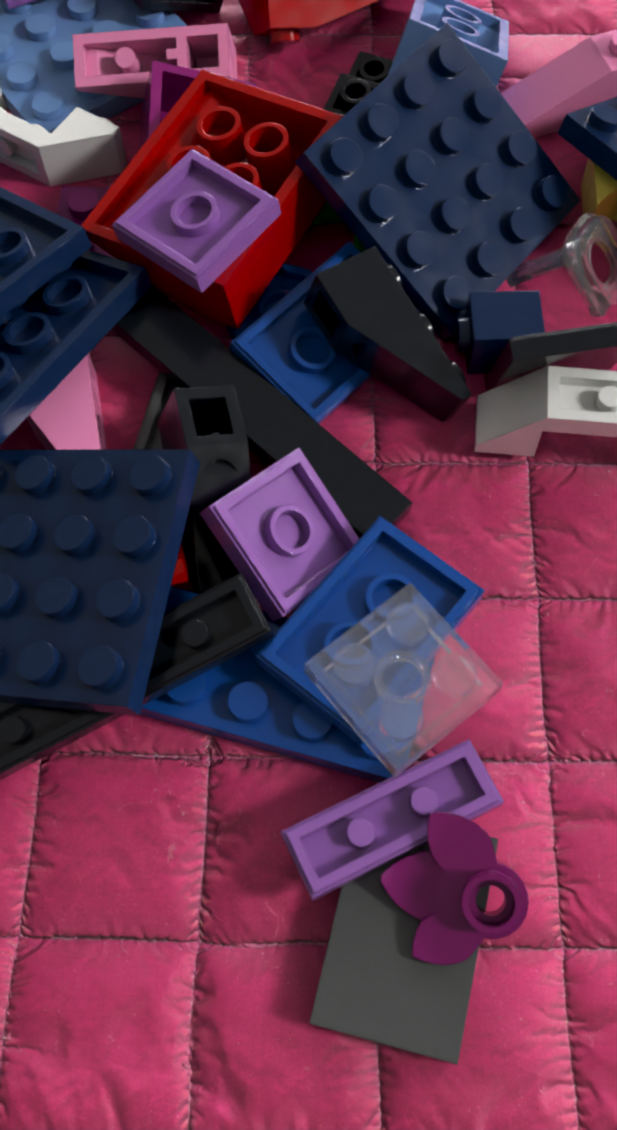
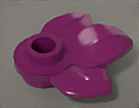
[381,812,529,965]

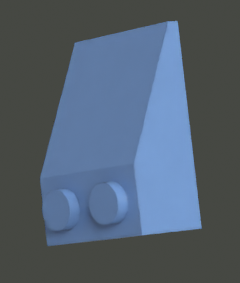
[387,0,509,87]

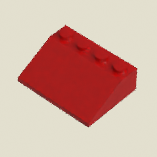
[81,70,343,330]

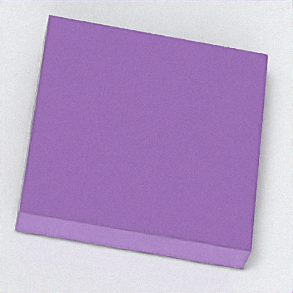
[112,149,281,293]
[199,448,359,622]

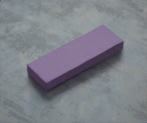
[281,739,504,901]

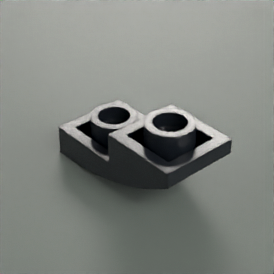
[324,51,392,114]

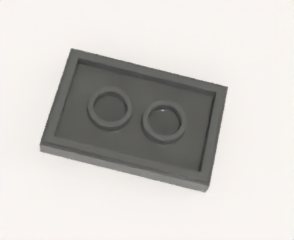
[309,837,498,1065]

